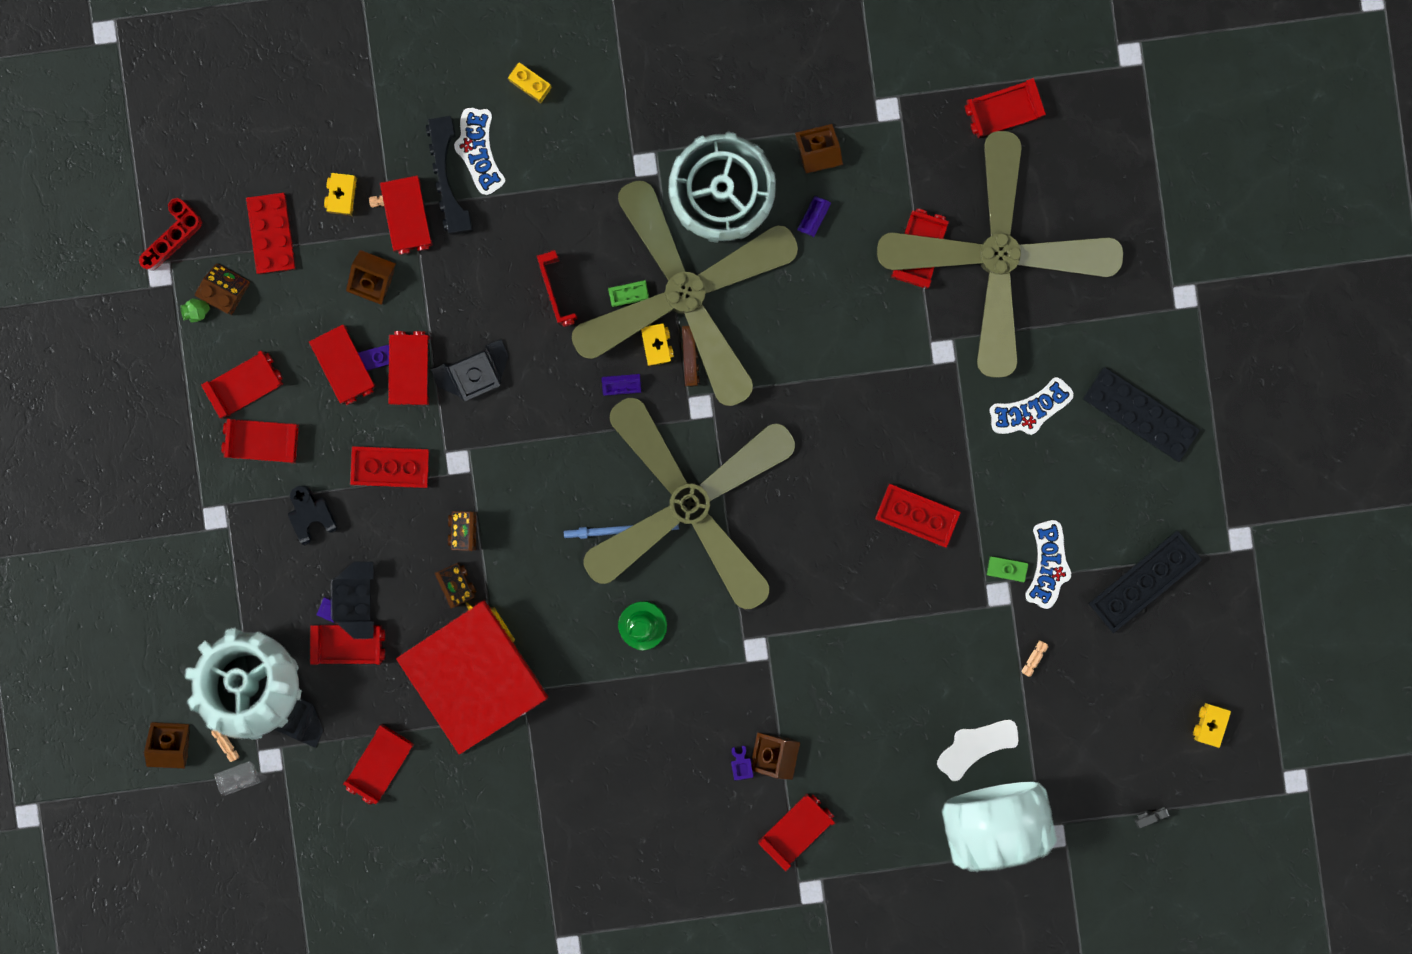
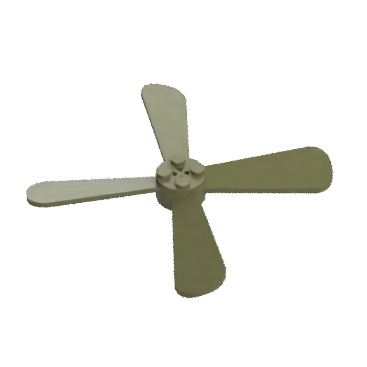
[877,131,1123,377]
[572,181,798,406]
[584,398,795,609]

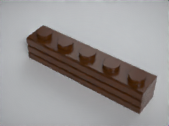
[682,326,699,387]

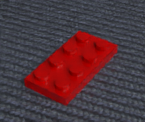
[246,193,296,274]
[350,446,429,488]
[875,484,961,548]

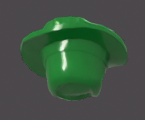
[618,601,668,650]

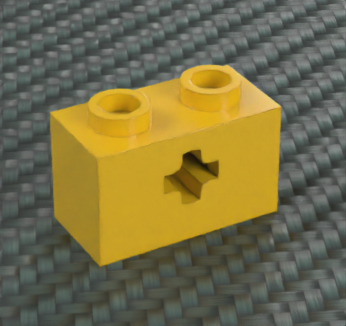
[508,63,552,103]
[324,173,357,216]
[641,323,674,366]
[1193,703,1231,748]

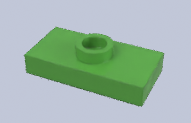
[608,280,649,307]
[986,556,1028,582]

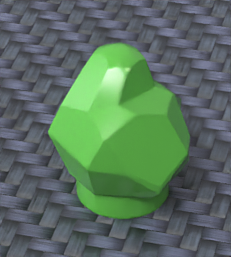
[180,298,210,322]

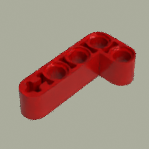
[139,198,202,271]

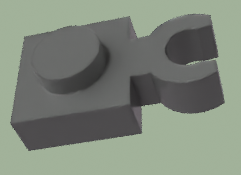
[1134,807,1169,828]

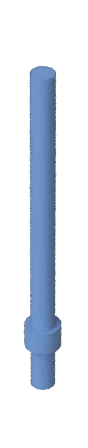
[564,524,679,539]

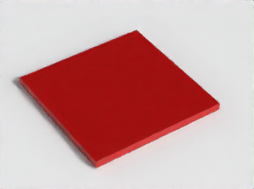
[396,600,548,754]

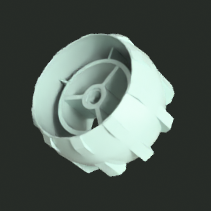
[669,132,776,243]
[185,628,302,740]
[942,782,1057,870]

